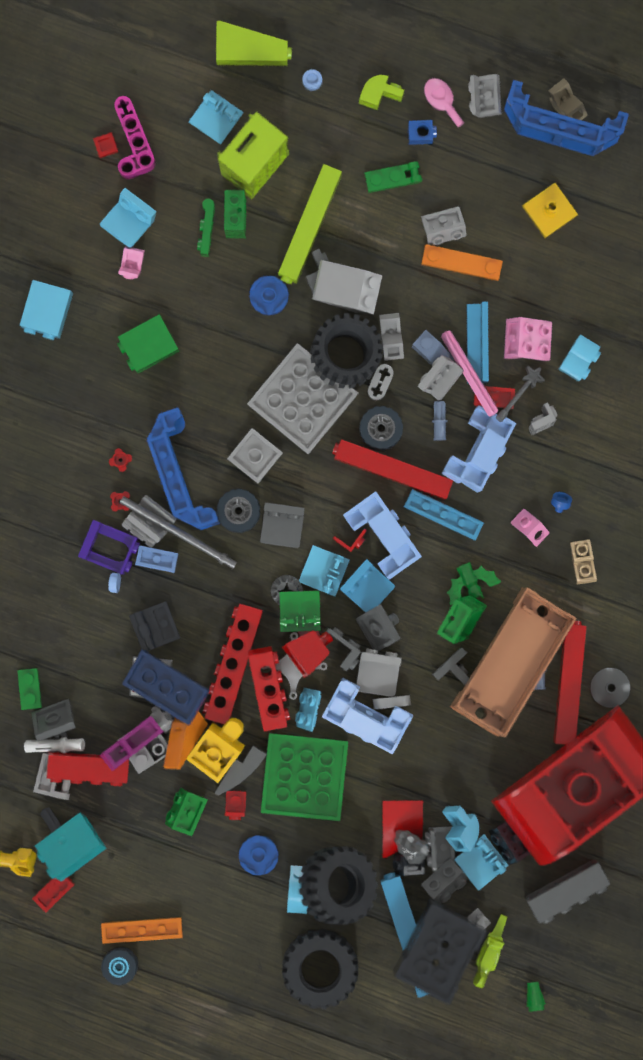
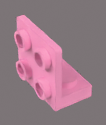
[504,317,552,361]

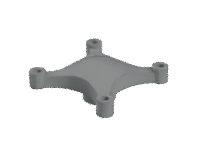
[262,632,327,700]

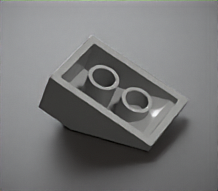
[312,260,382,314]

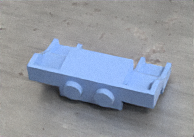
[442,405,516,493]
[322,678,413,754]

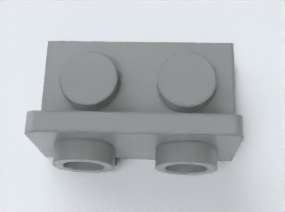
[421,206,466,245]
[528,402,557,435]

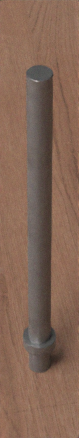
[120,496,237,569]

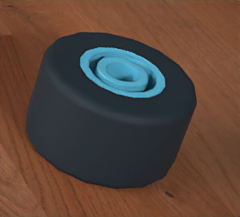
[101,947,138,985]

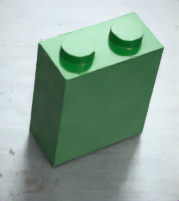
[117,314,179,374]

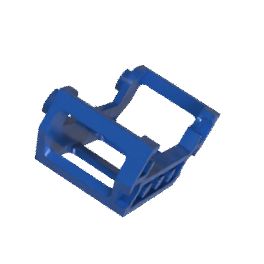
[504,80,629,156]
[147,408,220,530]

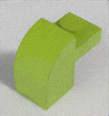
[359,75,404,110]

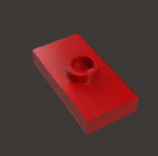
[32,877,75,913]

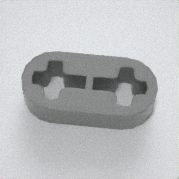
[368,364,393,401]
[373,695,411,709]

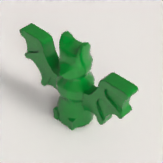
[447,562,501,605]

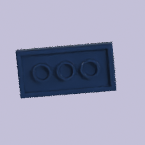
[122,649,210,725]

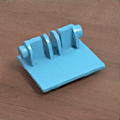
[189,90,243,144]
[299,545,349,596]
[295,688,321,732]
[454,834,509,891]

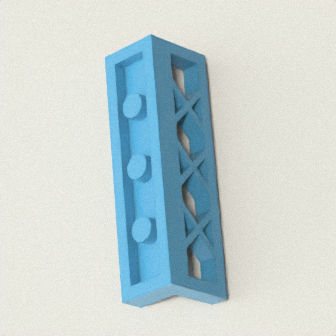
[467,302,489,384]

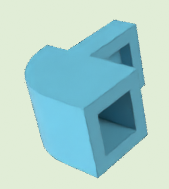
[442,806,479,852]
[287,865,308,914]

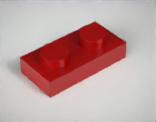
[474,386,515,409]

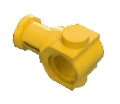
[0,848,37,877]

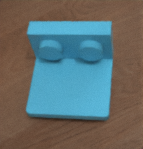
[100,188,157,248]

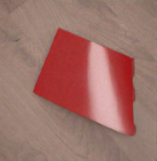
[382,800,423,858]

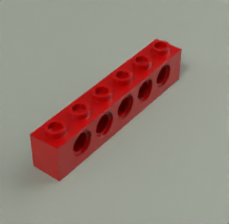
[203,604,263,724]

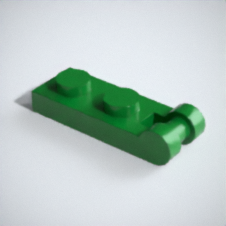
[365,162,422,193]
[197,199,215,257]

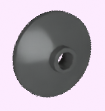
[590,668,630,708]

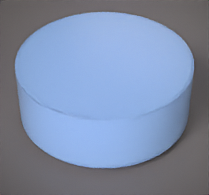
[303,70,322,91]
[109,573,121,593]

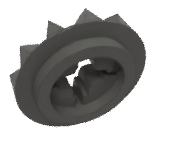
[271,575,303,605]

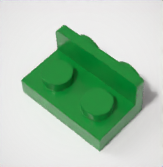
[165,788,208,836]

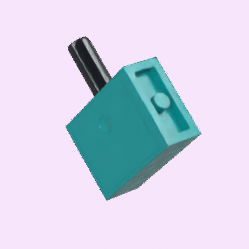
[35,807,107,882]

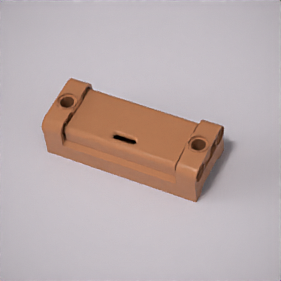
[450,587,576,737]

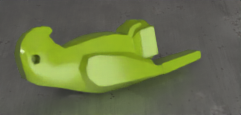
[473,914,507,989]

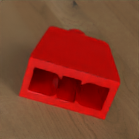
[282,630,333,678]

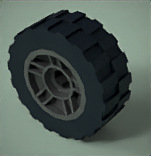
[359,406,403,451]
[216,489,261,533]

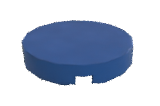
[249,276,289,315]
[239,835,278,875]

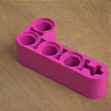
[114,96,156,179]

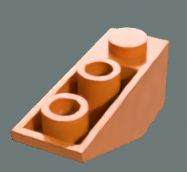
[164,711,208,769]

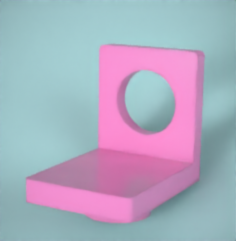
[511,509,550,547]

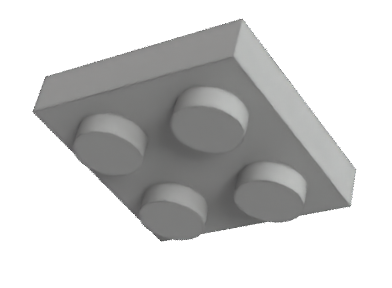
[227,428,283,484]

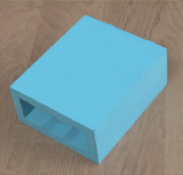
[20,280,73,340]

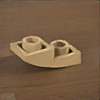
[570,540,597,585]

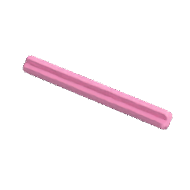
[441,330,498,416]

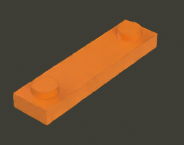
[421,244,503,281]
[101,917,183,944]

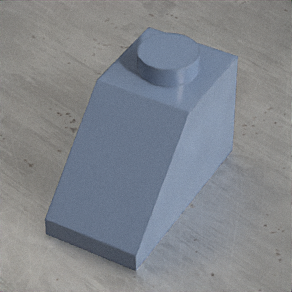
[412,330,454,365]

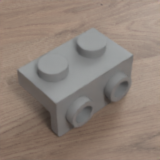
[468,74,501,118]
[418,355,464,401]
[126,495,176,543]

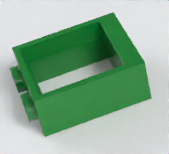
[224,190,246,238]
[437,595,487,644]

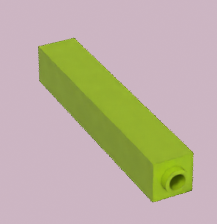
[278,164,342,284]

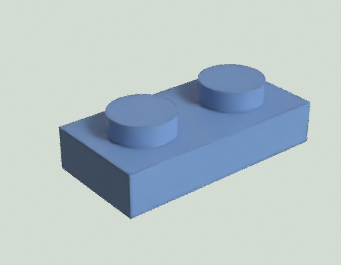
[135,546,179,573]

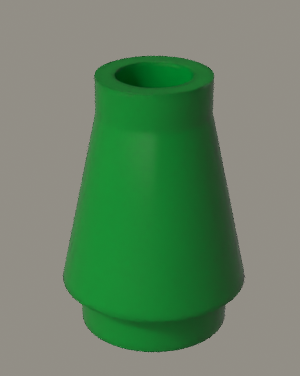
[526,982,546,1012]

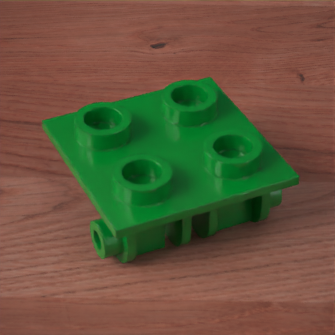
[280,591,321,632]

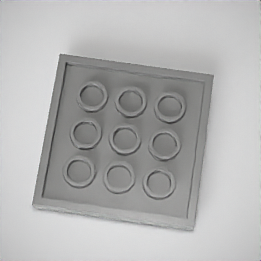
[247,343,359,454]

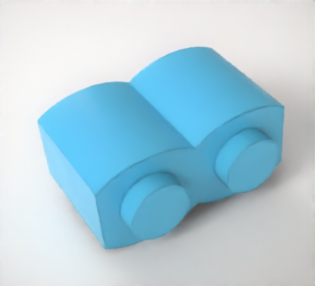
[559,334,601,382]

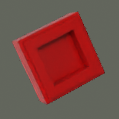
[93,132,118,158]

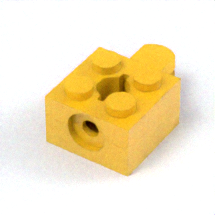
[186,718,245,783]

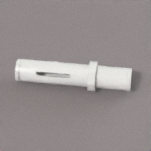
[24,737,85,753]

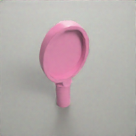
[424,78,464,127]

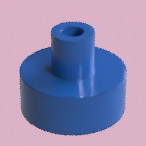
[551,492,572,513]

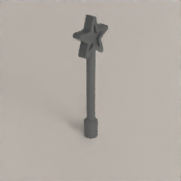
[496,366,545,422]

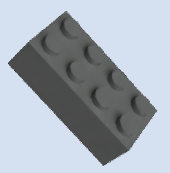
[524,859,610,924]

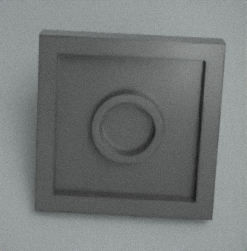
[355,604,401,651]
[31,699,76,741]

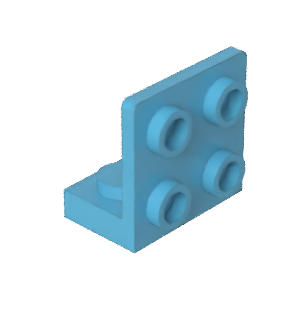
[340,559,395,612]

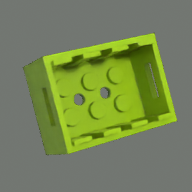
[217,112,289,199]

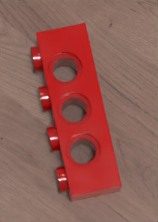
[248,646,290,731]

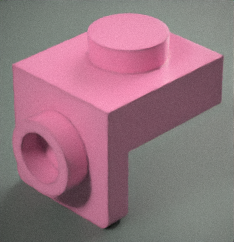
[118,246,145,279]

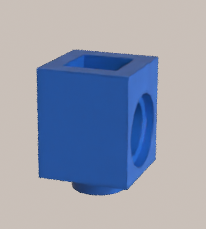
[408,120,437,145]

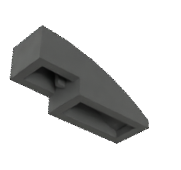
[215,745,267,795]

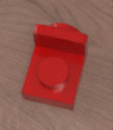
[225,791,246,820]

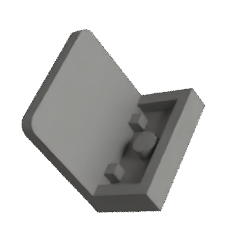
[356,649,401,697]

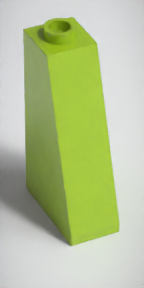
[216,21,292,66]

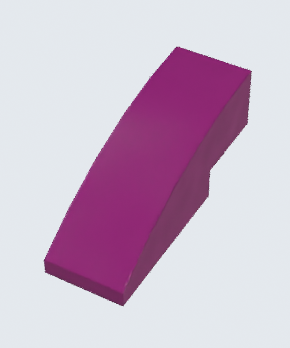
[100,716,163,771]

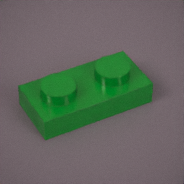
[17,668,42,710]

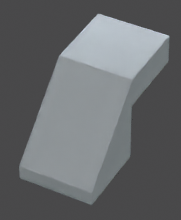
[379,313,404,361]

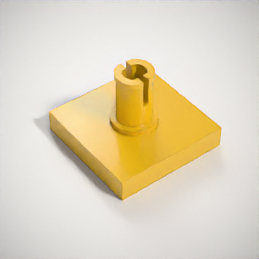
[522,183,578,238]

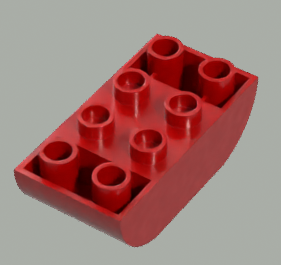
[491,705,643,866]

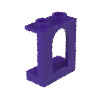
[78,520,140,575]

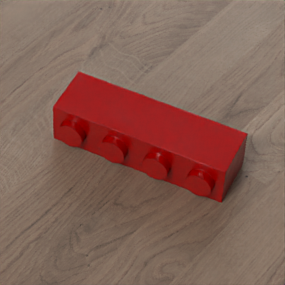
[46,752,129,786]

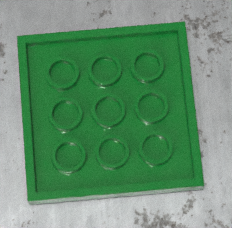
[261,733,348,821]

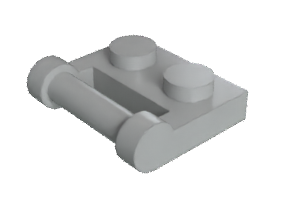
[33,753,71,800]

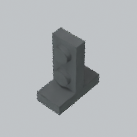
[432,647,469,686]

